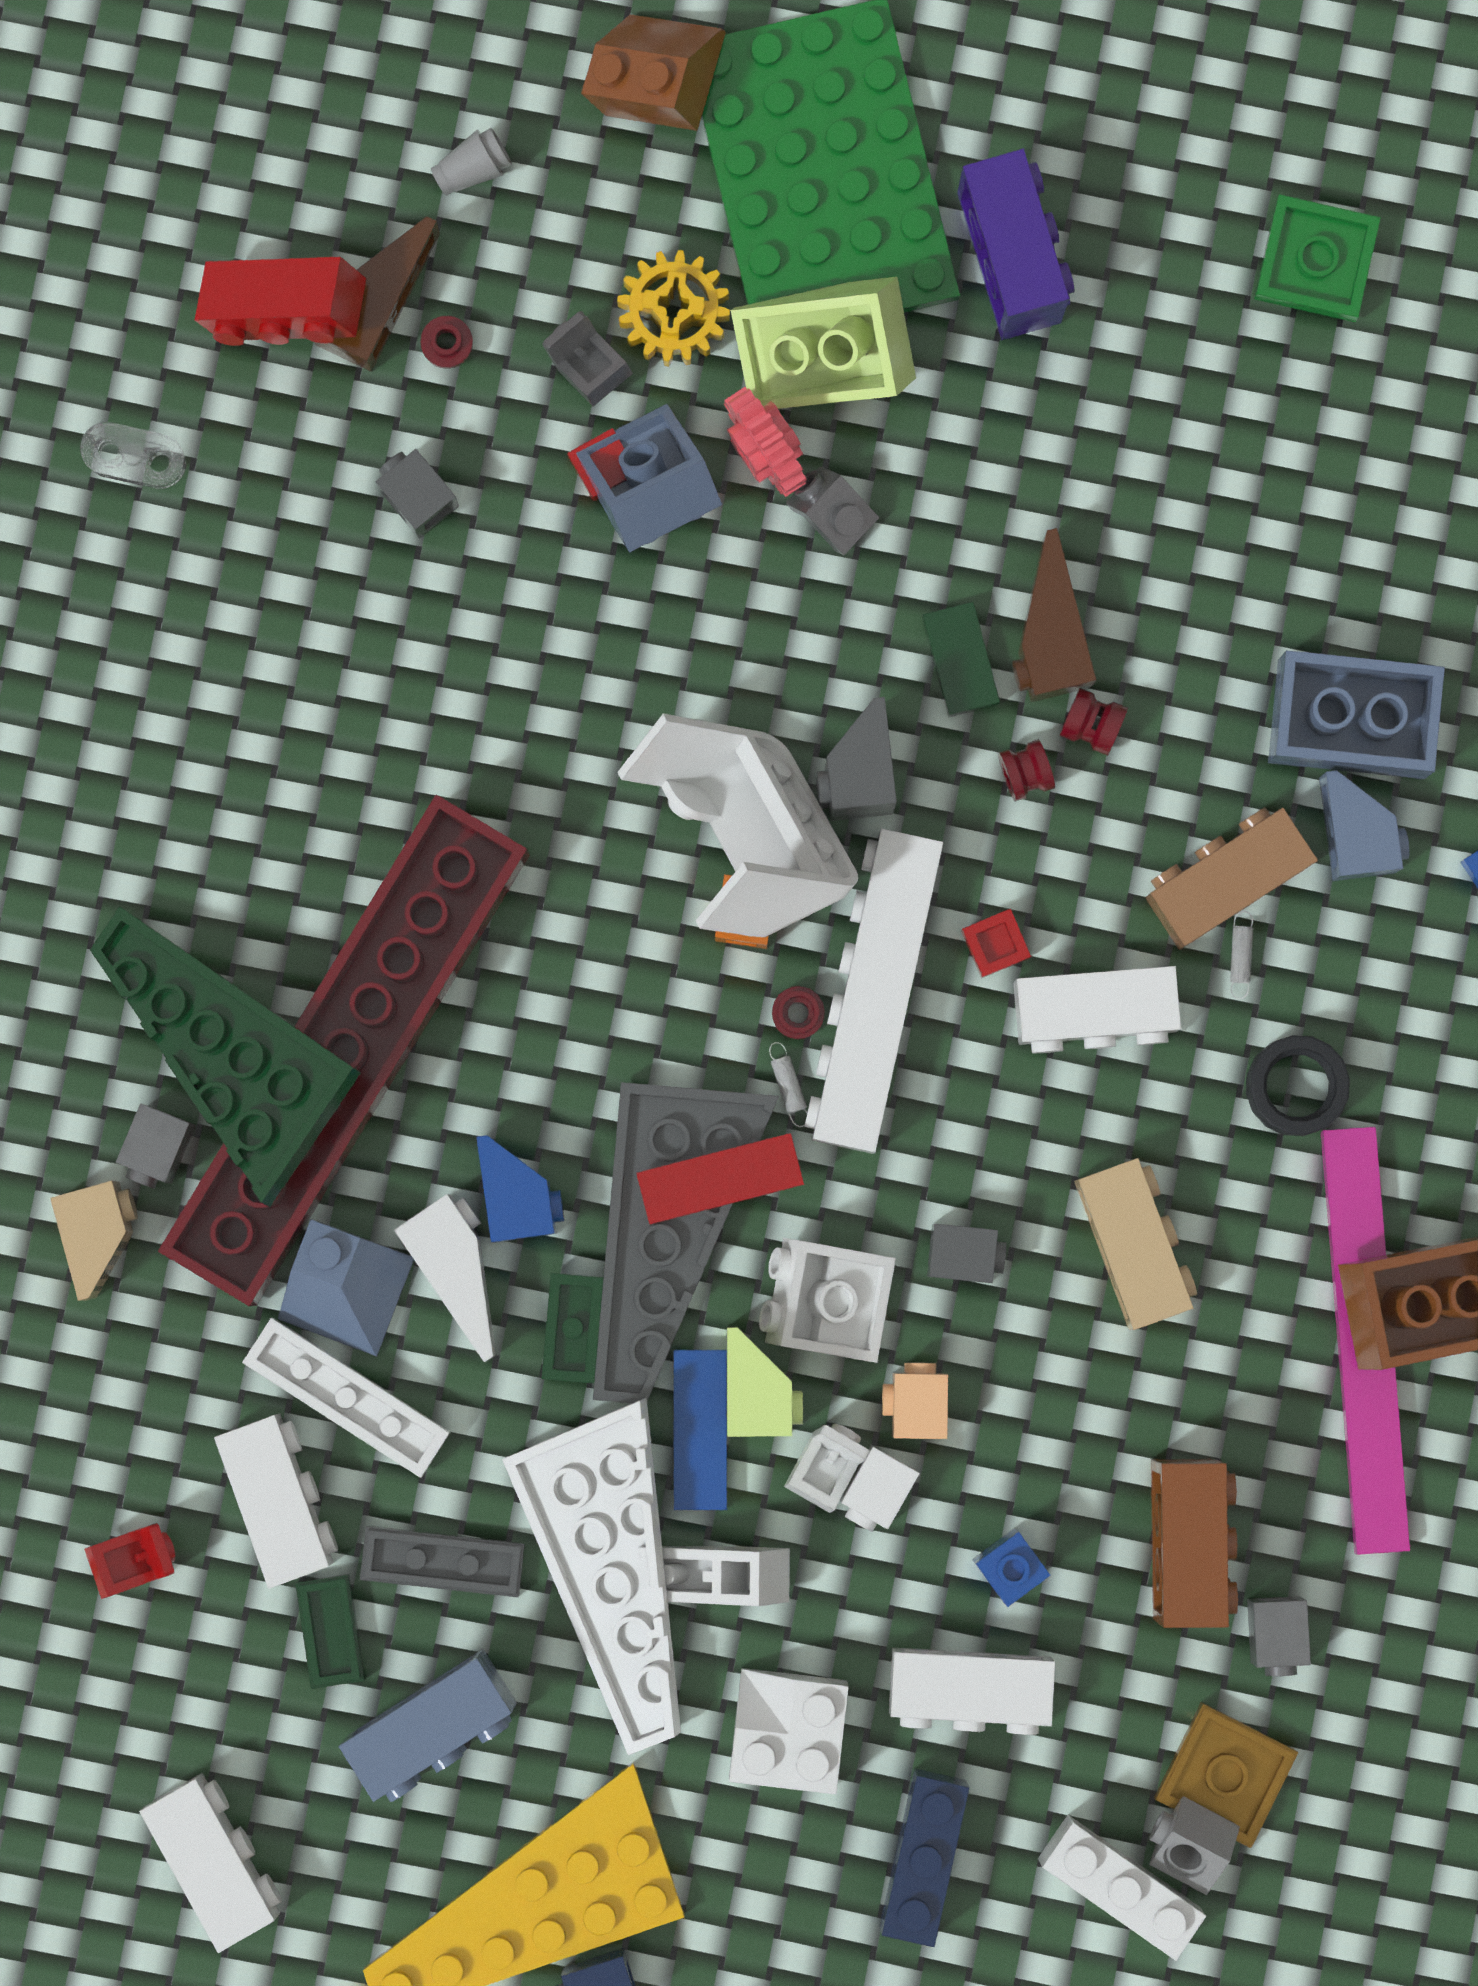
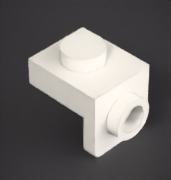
[784,1424,870,1513]

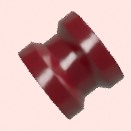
[998,739,1055,802]

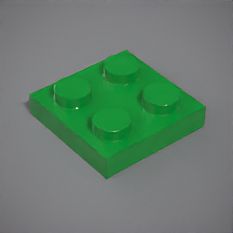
[1254,194,1381,322]

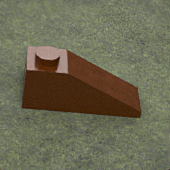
[315,217,440,372]
[1012,528,1096,702]

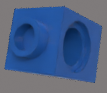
[972,1528,1051,1607]

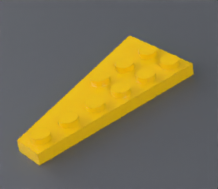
[363,1762,685,1986]

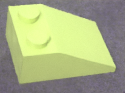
[730,277,916,409]

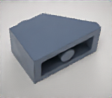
[1319,770,1409,881]

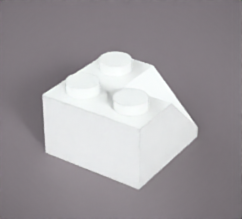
[729,1668,849,1794]

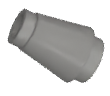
[431,128,512,196]

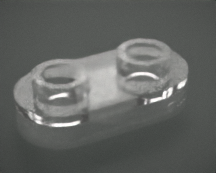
[80,422,186,489]

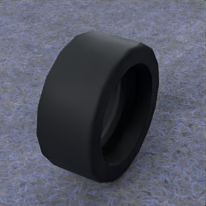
[1246,1035,1350,1136]

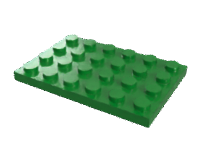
[702,0,960,313]

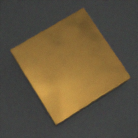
[1154,1702,1298,1848]

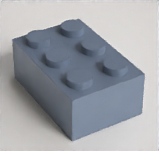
[1268,650,1445,779]
[338,1649,517,1802]

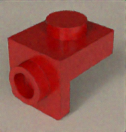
[84,1523,175,1599]

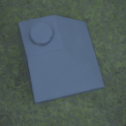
[278,1219,414,1356]

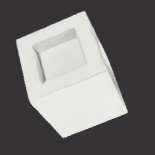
[840,1445,920,1532]

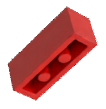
[194,257,367,346]

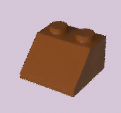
[581,15,726,131]

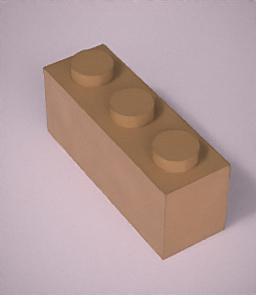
[1145,807,1318,950]

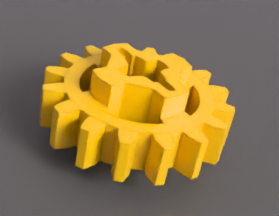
[617,250,730,367]

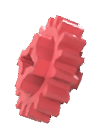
[724,387,807,497]

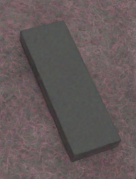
[360,1526,525,1597]

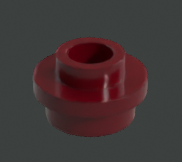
[420,316,473,369]
[772,986,825,1039]

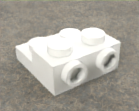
[759,1238,896,1363]

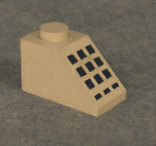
[50,1181,138,1301]

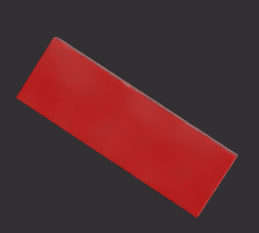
[636,1133,804,1225]

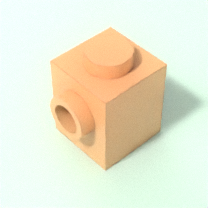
[882,1363,948,1439]

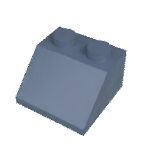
[576,404,722,552]

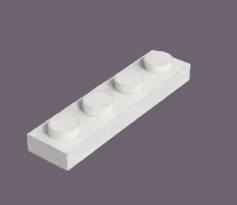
[242,1318,451,1478]

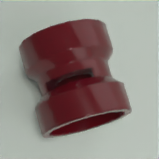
[1059,688,1128,756]

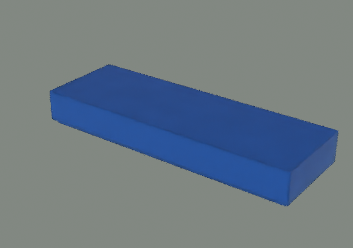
[674,1350,727,1510]

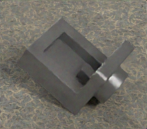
[542,311,633,407]
[786,467,879,555]

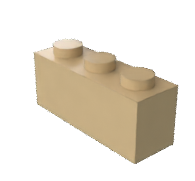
[1074,1158,1197,1330]

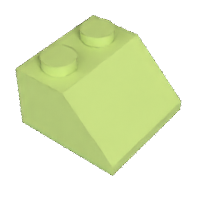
[727,1327,803,1437]

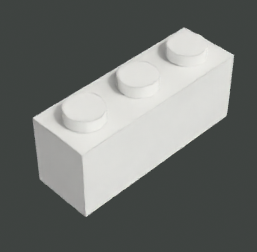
[1013,966,1181,1054]
[214,1413,338,1589]
[889,1647,1055,1735]
[139,1773,282,1953]
[1038,1815,1206,1961]

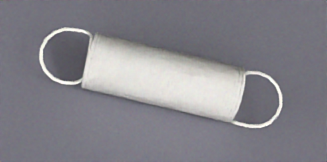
[1230,911,1253,999]
[769,1042,807,1127]

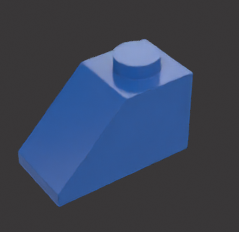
[476,1135,565,1243]

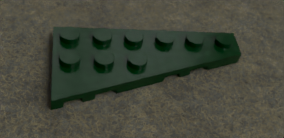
[90,906,361,1207]

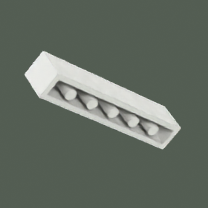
[804,828,943,1154]

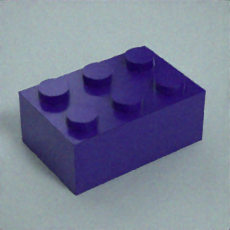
[957,148,1075,340]

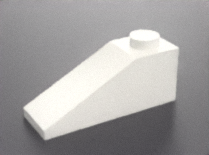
[394,1194,496,1362]
[662,1546,790,1606]

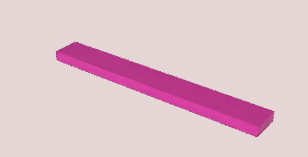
[1321,1127,1410,1555]

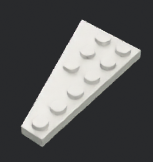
[502,1397,681,1755]

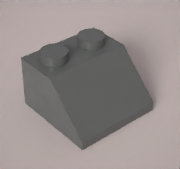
[816,697,897,821]

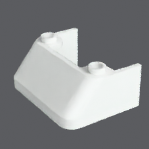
[617,713,858,937]

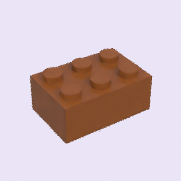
[1338,1237,1478,1370]
[1151,1459,1238,1628]

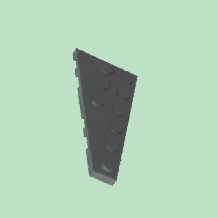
[593,1082,779,1403]

